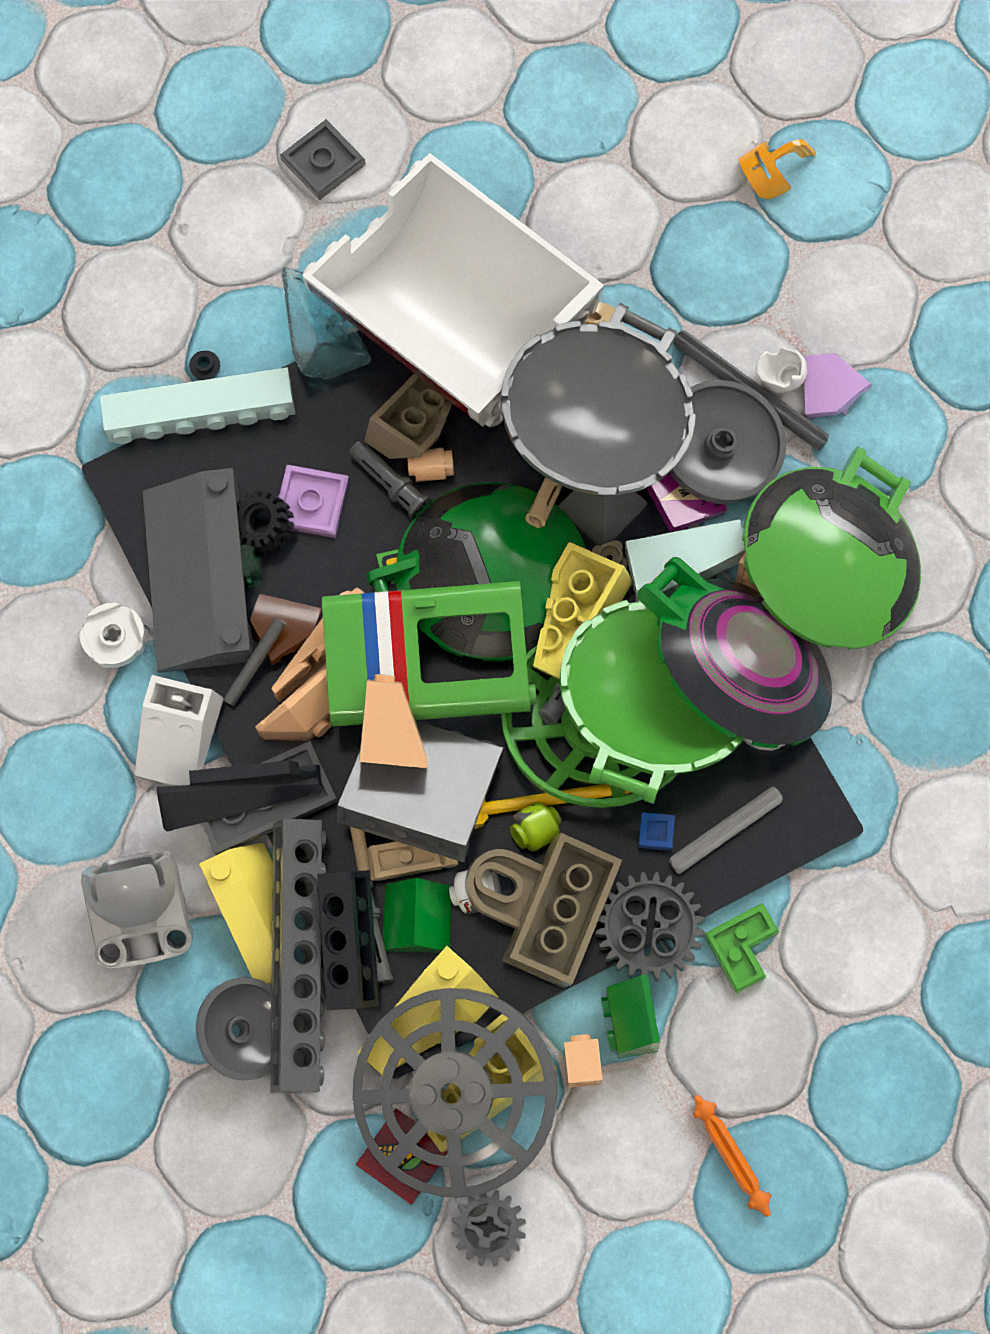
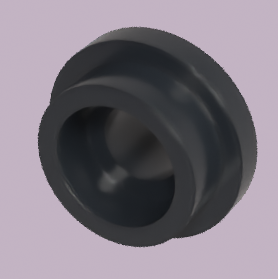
[189,350,221,380]

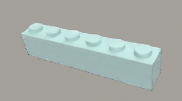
[100,367,296,444]

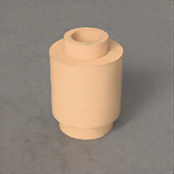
[408,447,454,482]

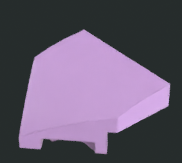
[804,354,872,419]

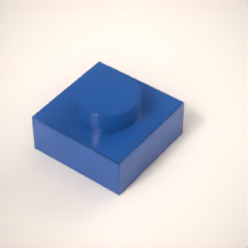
[639,812,675,851]

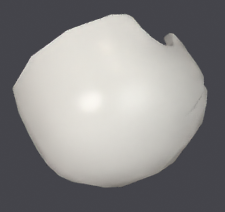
[756,347,808,394]

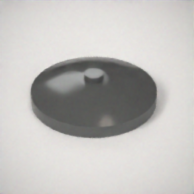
[670,380,786,504]

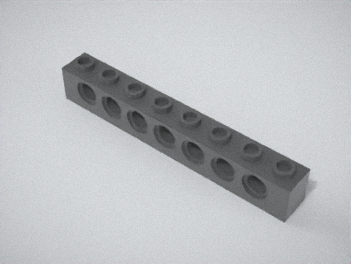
[270,818,326,1094]

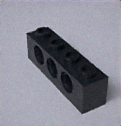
[317,870,379,1010]

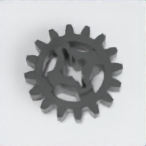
[451,1190,526,1267]

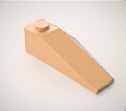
[271,587,364,702]

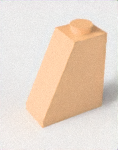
[360,674,428,768]

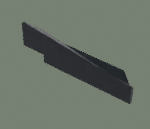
[157,761,322,832]

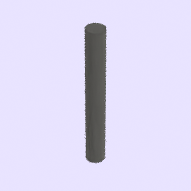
[223,617,286,706]

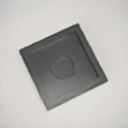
[280,119,366,200]

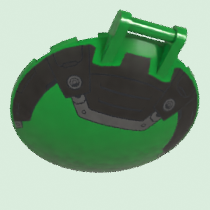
[366,482,586,662]

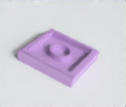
[279,465,349,538]

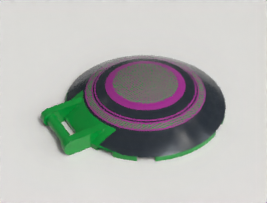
[637,557,832,748]

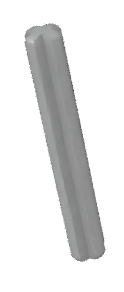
[669,786,783,874]

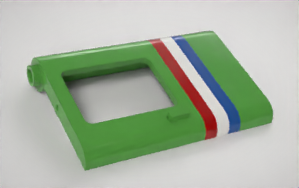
[322,581,537,727]

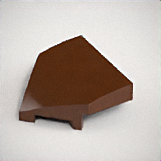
[250,594,322,665]

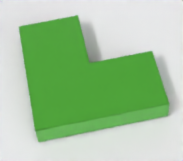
[704,903,779,994]

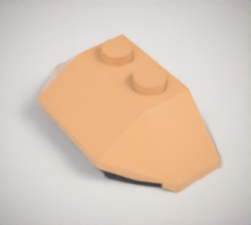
[255,664,331,741]

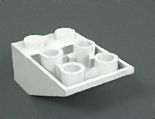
[135,675,224,786]

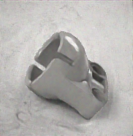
[81,851,193,969]

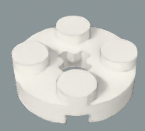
[80,603,146,668]

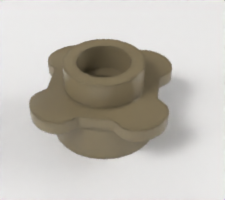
[592,540,628,568]

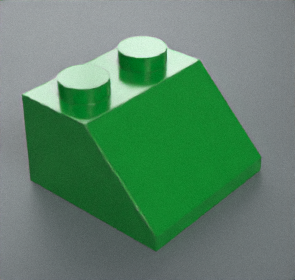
[601,974,660,1059]

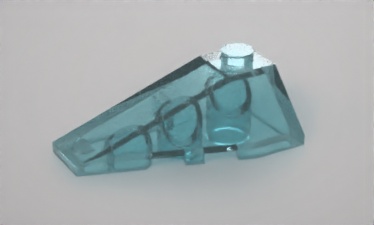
[281,266,371,380]

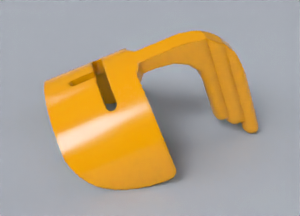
[738,139,816,199]

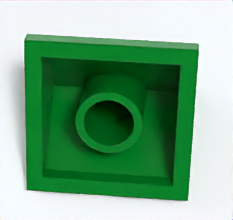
[383,878,452,953]

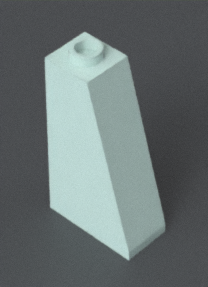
[625,519,745,602]

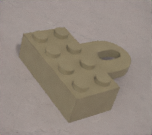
[465,833,622,988]

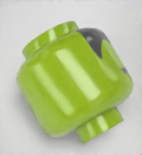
[510,802,561,852]

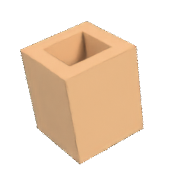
[564,1034,603,1088]

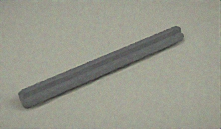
[673,330,829,450]

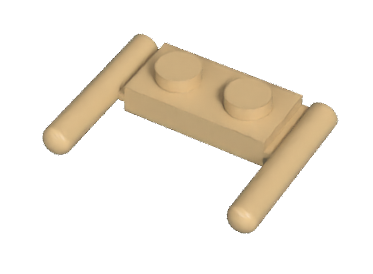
[350,827,458,881]

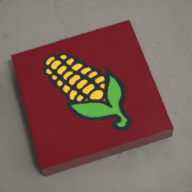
[355,1108,448,1206]

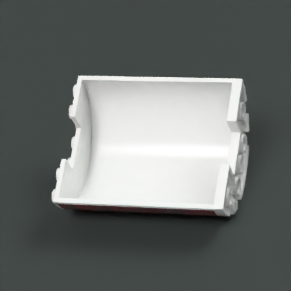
[303,153,604,427]

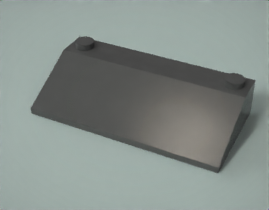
[143,468,253,673]

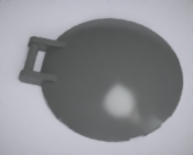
[501,303,696,496]

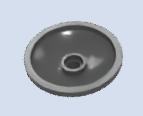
[196,977,271,1081]

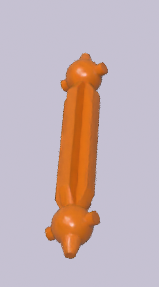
[693,1094,771,1217]

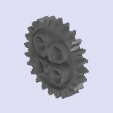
[596,872,705,982]

